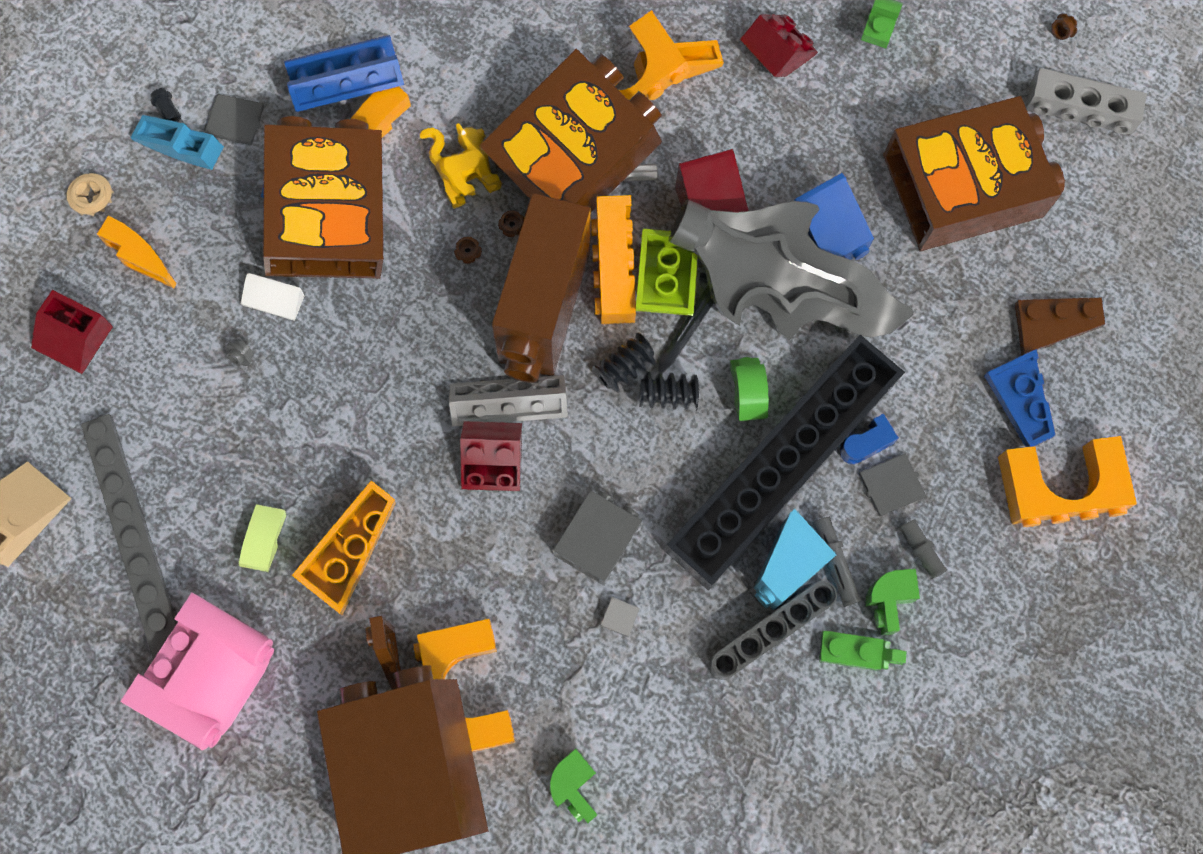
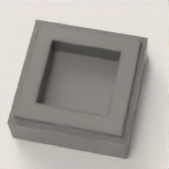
[601,597,640,637]

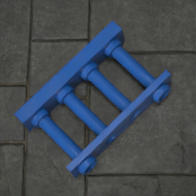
[284,35,404,112]

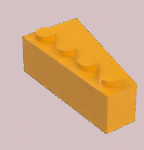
[591,195,636,324]
[292,481,396,615]

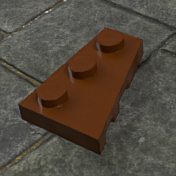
[1015,297,1105,356]
[365,616,401,689]

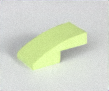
[239,504,286,572]

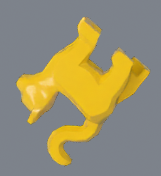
[419,123,502,209]

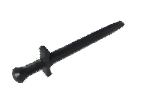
[658,273,714,373]

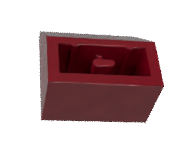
[740,14,818,77]
[31,290,113,375]
[460,421,522,491]

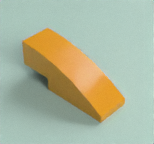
[634,40,724,81]
[351,86,411,138]
[97,215,177,288]

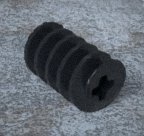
[592,333,656,393]
[639,371,699,411]

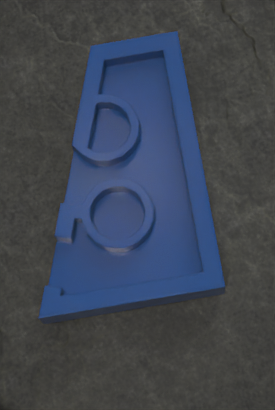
[984,349,1056,447]

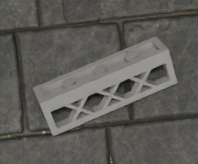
[449,375,568,427]

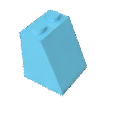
[754,509,836,611]

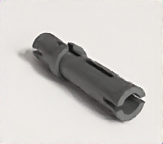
[812,516,862,607]

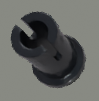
[150,88,181,122]

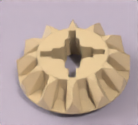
[67,173,114,217]

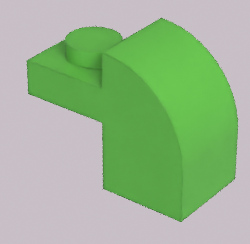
[861,0,903,48]
[730,357,769,421]
[865,569,920,635]
[550,749,597,823]

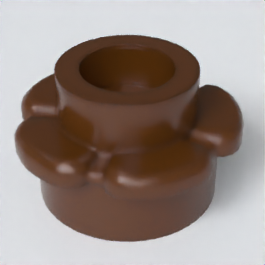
[1051,13,1078,40]
[498,210,525,237]
[454,237,482,264]

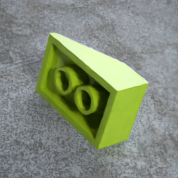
[635,229,698,316]

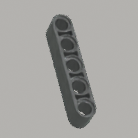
[709,581,837,680]

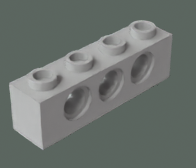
[1026,68,1147,135]

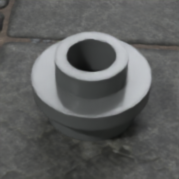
[225,340,254,366]

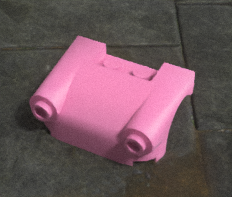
[120,592,274,750]

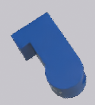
[840,413,899,464]

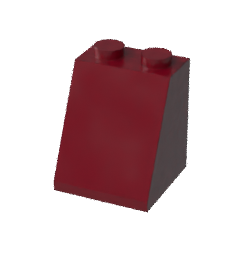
[675,149,749,213]

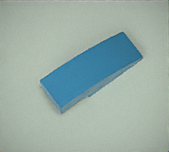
[130,115,224,170]

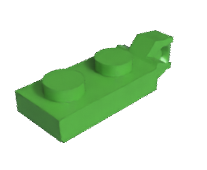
[819,631,907,671]

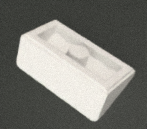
[241,273,305,321]

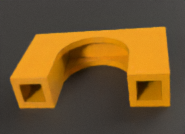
[619,10,691,100]
[998,436,1137,527]
[413,619,515,752]

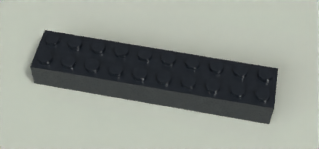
[664,334,905,591]

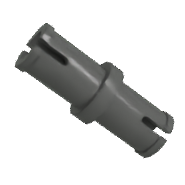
[899,519,948,580]

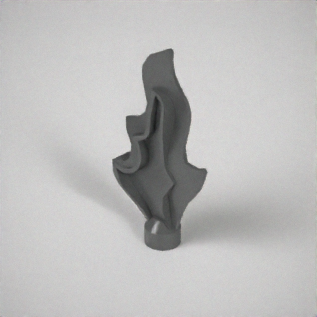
[668,199,914,340]

